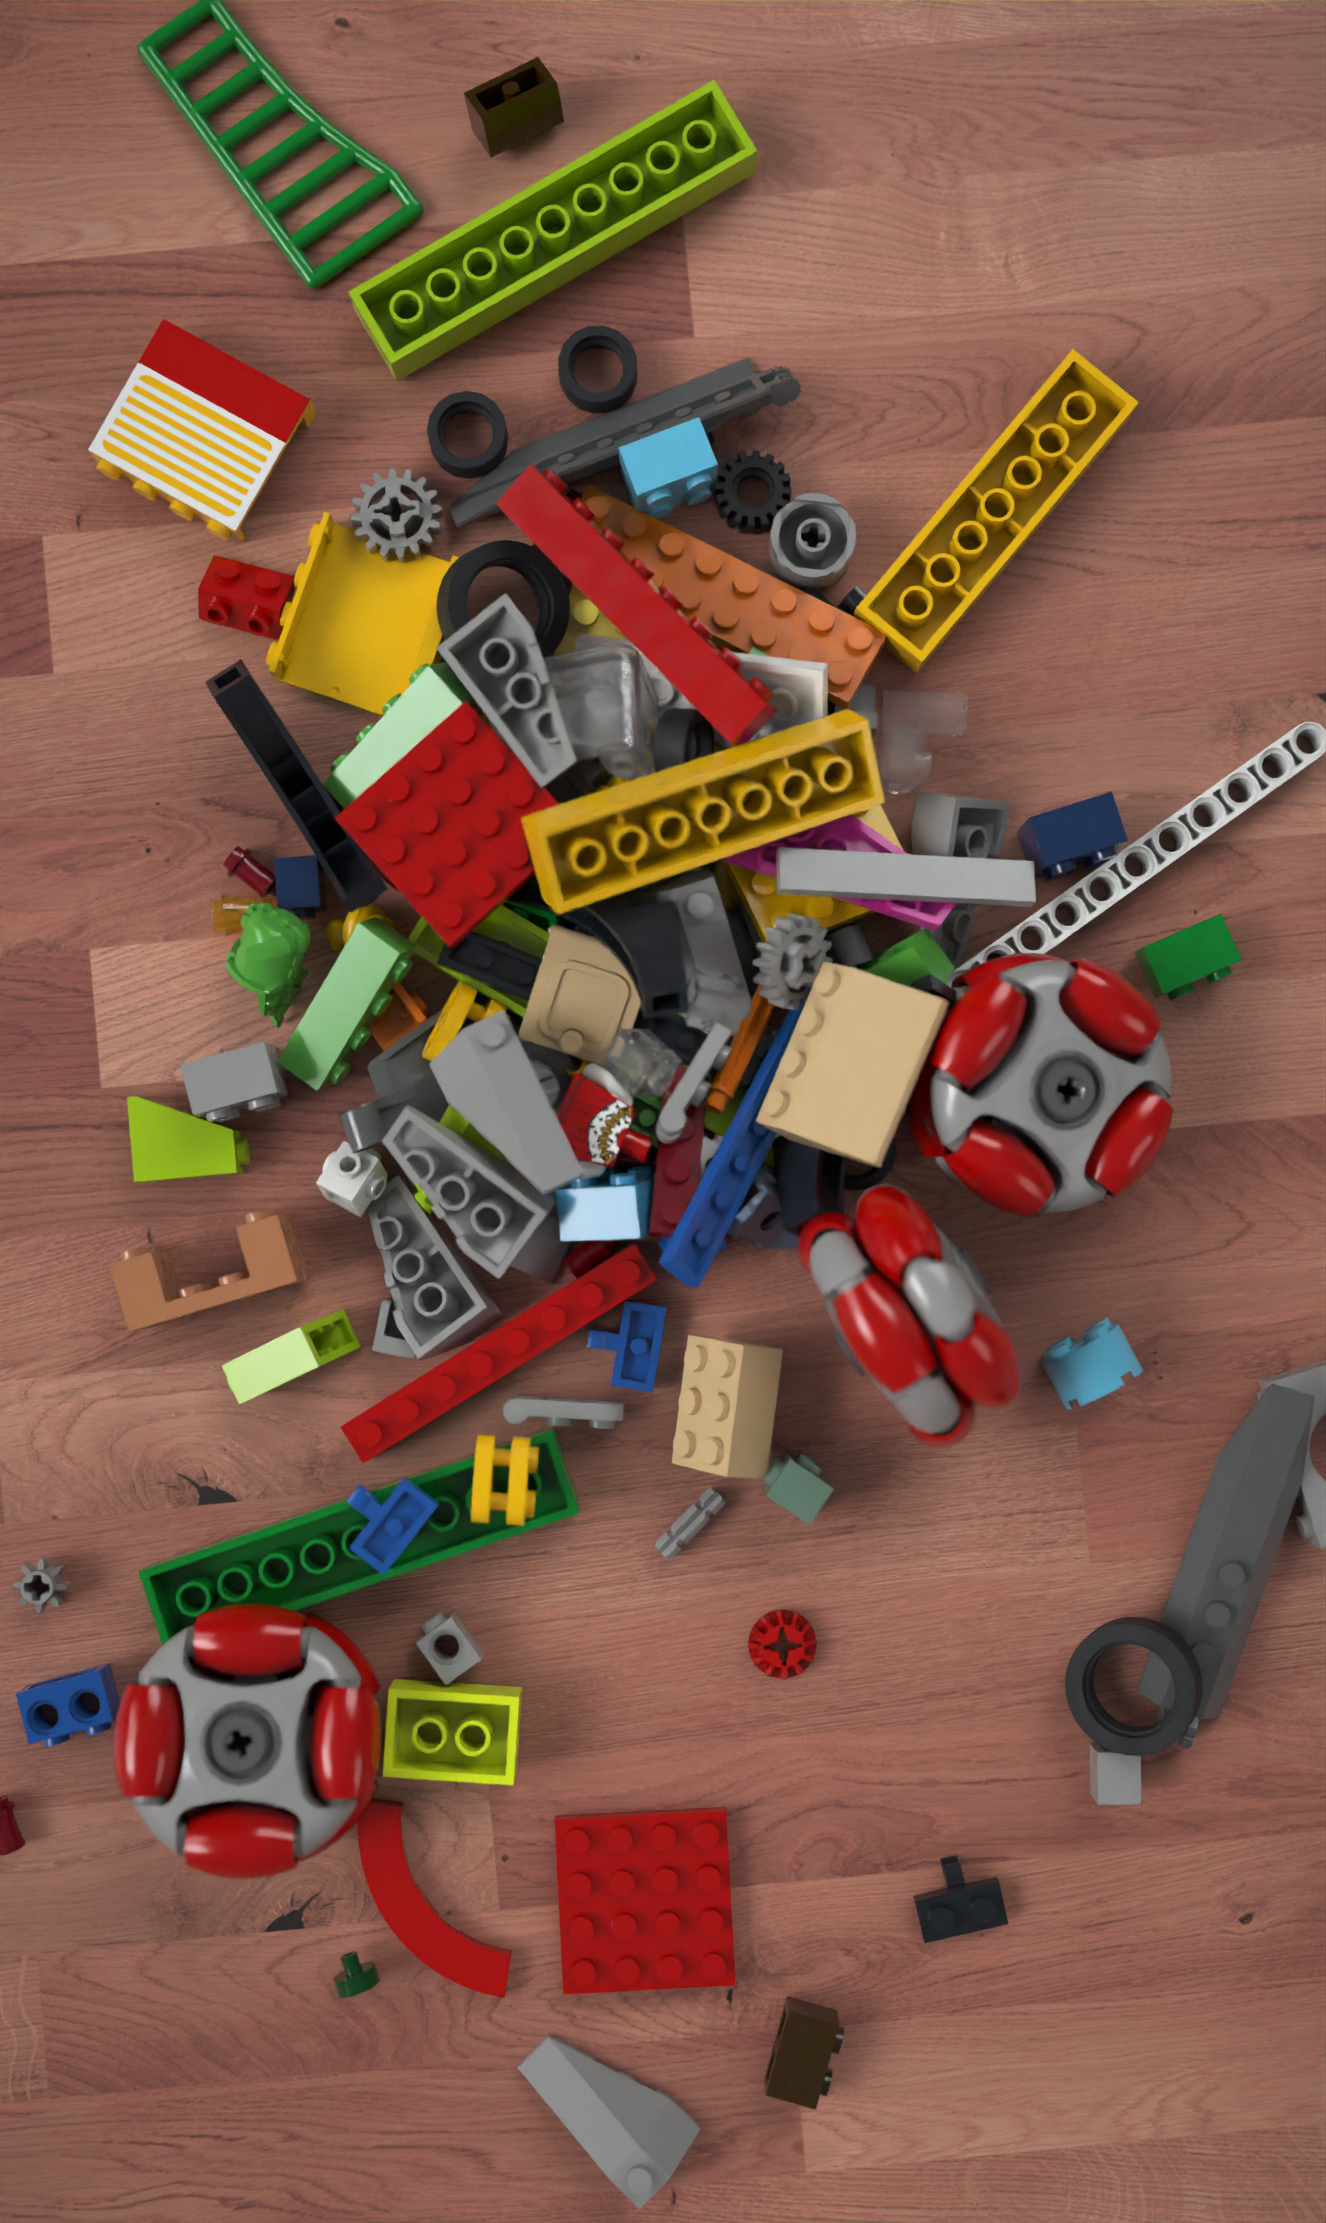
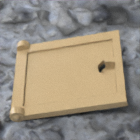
[517,924,641,1070]

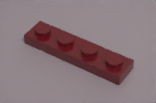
[649,1065,709,1239]

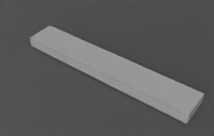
[776,847,1036,907]

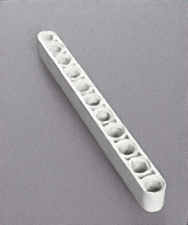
[945,722,1326,987]

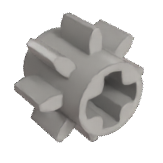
[13,1556,71,1613]

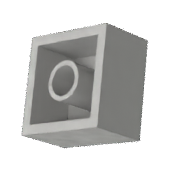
[180,1042,291,1124]

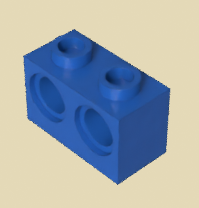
[16,1663,120,1747]

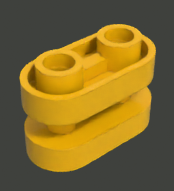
[422,980,511,1062]
[471,1434,539,1526]

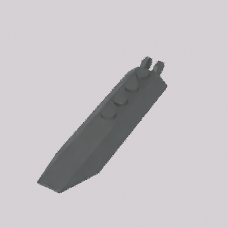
[448,357,801,528]
[1137,1383,1315,1749]

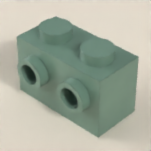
[762,1450,834,1525]

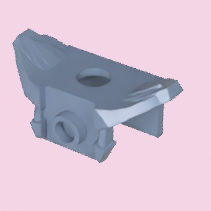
[727,1162,799,1250]

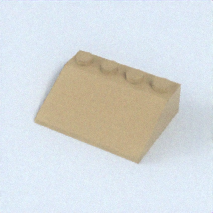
[755,961,949,1167]

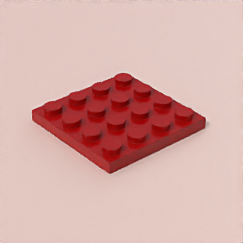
[335,701,560,949]
[554,1807,736,1995]

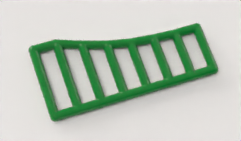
[137,0,424,290]

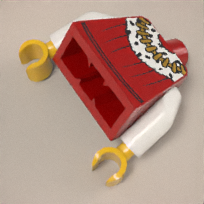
[557,1057,654,1180]

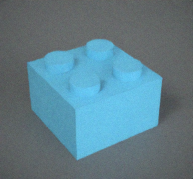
[619,417,718,519]

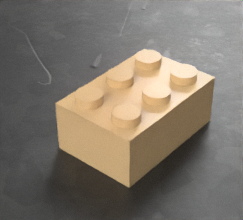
[672,1335,783,1479]

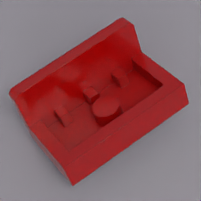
[198,555,295,640]

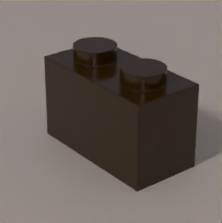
[464,57,564,158]
[764,1996,844,2110]

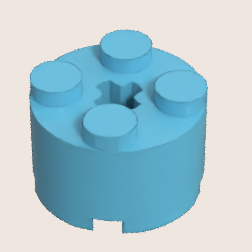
[1041,1317,1143,1410]

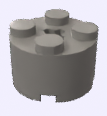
[769,493,857,590]

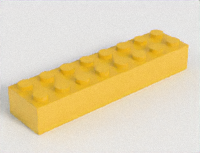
[853,349,1139,674]
[521,709,885,914]

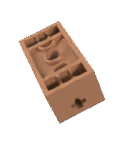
[109,1208,310,1332]

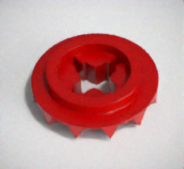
[748,1609,817,1680]

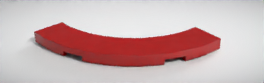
[357,1798,512,1998]

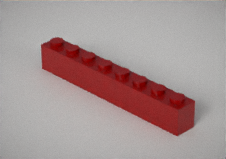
[496,464,778,746]
[340,1243,657,1463]

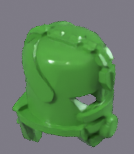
[226,902,311,1028]

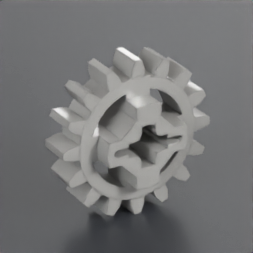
[350,468,443,563]
[753,913,833,1010]

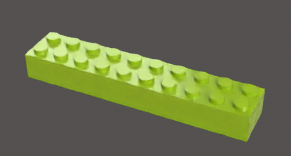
[348,80,758,381]

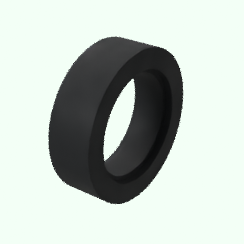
[437,540,570,660]
[1065,1617,1203,1756]

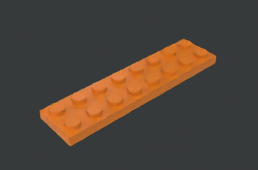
[581,485,886,709]

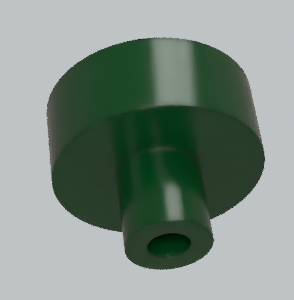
[333,1951,380,1998]

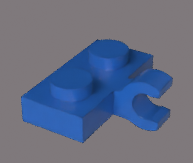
[586,1300,667,1392]
[346,1476,439,1575]

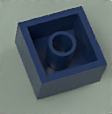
[1016,791,1128,882]

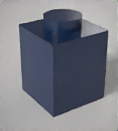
[274,855,326,921]

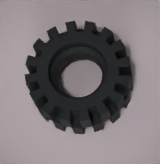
[715,450,792,535]

